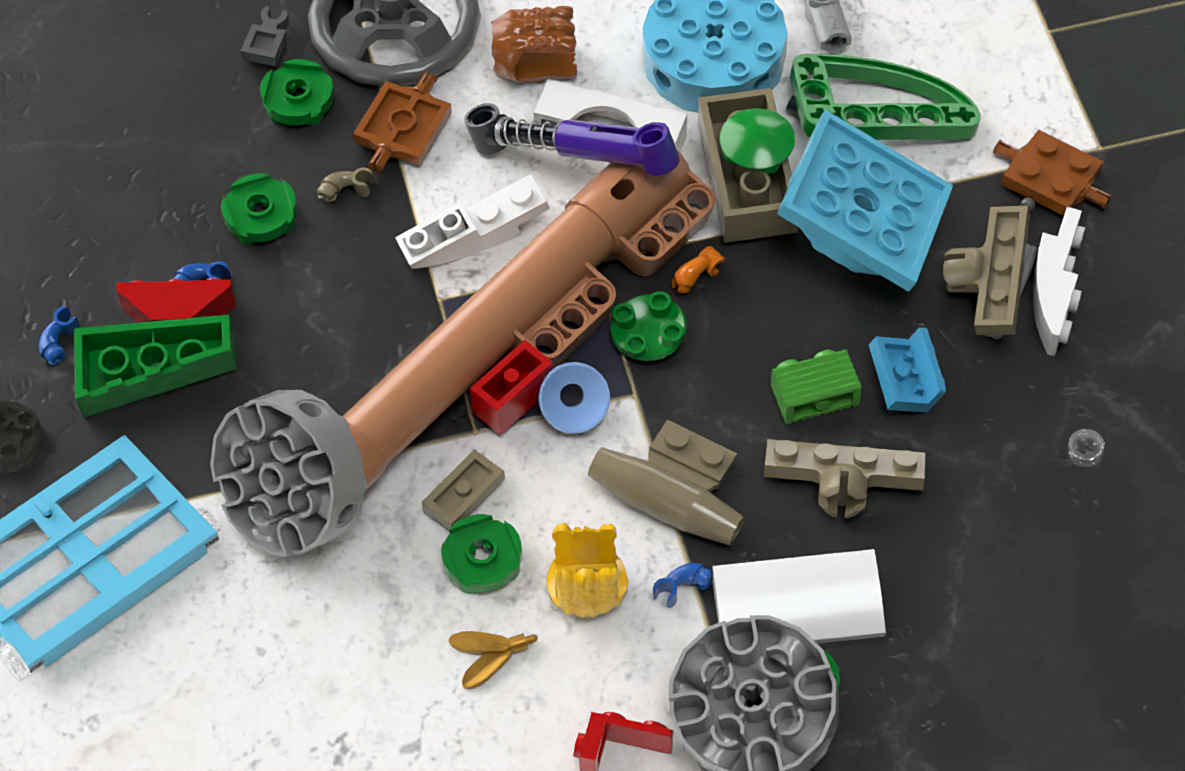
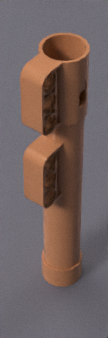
[343,150,716,492]

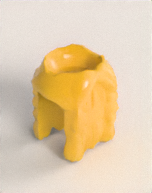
[547,523,629,618]

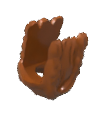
[491,6,577,83]

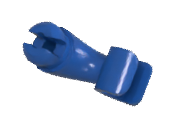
[173,261,232,281]
[39,306,80,365]
[653,563,713,608]

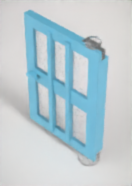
[0,435,221,682]

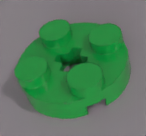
[260,59,334,126]
[221,173,297,245]
[441,514,522,594]

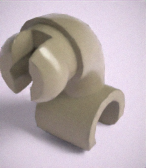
[317,167,375,202]

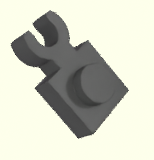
[241,6,289,66]

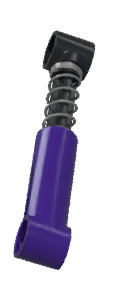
[464,103,680,176]

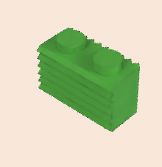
[771,350,861,424]

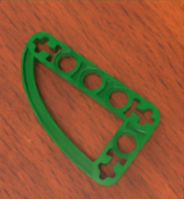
[790,54,981,140]

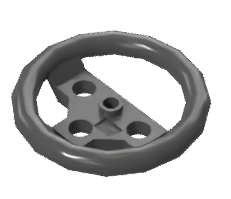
[307,0,481,87]

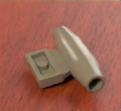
[588,420,744,546]

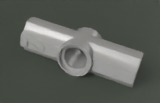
[804,0,852,54]

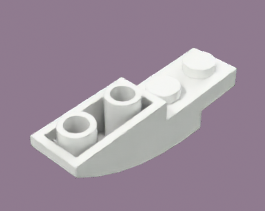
[395,174,550,269]
[1032,207,1085,356]

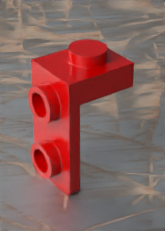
[573,712,674,771]

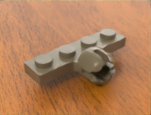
[943,206,1030,335]
[764,439,925,518]

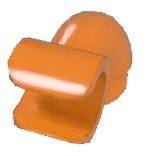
[671,246,725,294]

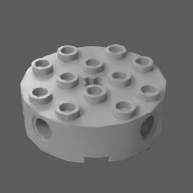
[210,390,367,556]
[669,615,839,771]

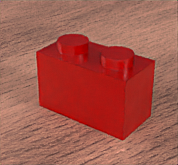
[470,340,553,435]

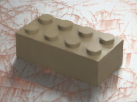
[698,88,798,243]

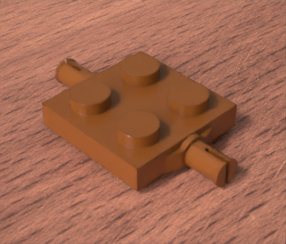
[353,72,452,173]
[993,129,1112,216]

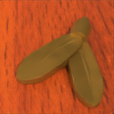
[449,631,538,689]

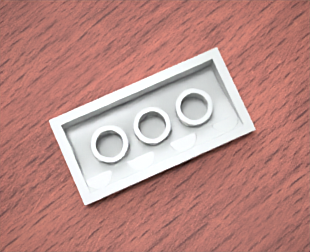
[712,549,886,644]

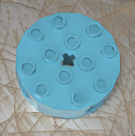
[642,0,787,113]

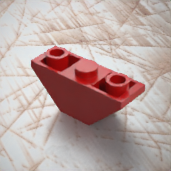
[116,278,236,323]

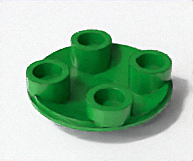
[720,108,795,174]
[610,291,687,361]

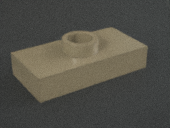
[422,449,505,530]

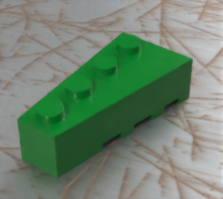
[74,315,237,418]

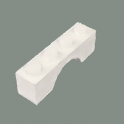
[533,79,687,153]

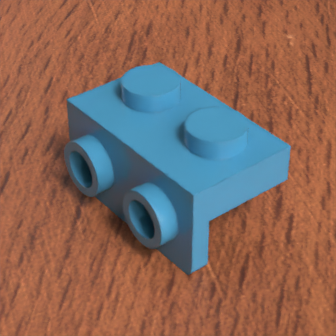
[869,328,946,413]

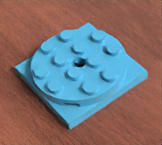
[777,110,953,292]

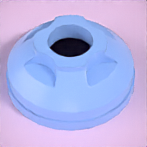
[538,362,610,434]

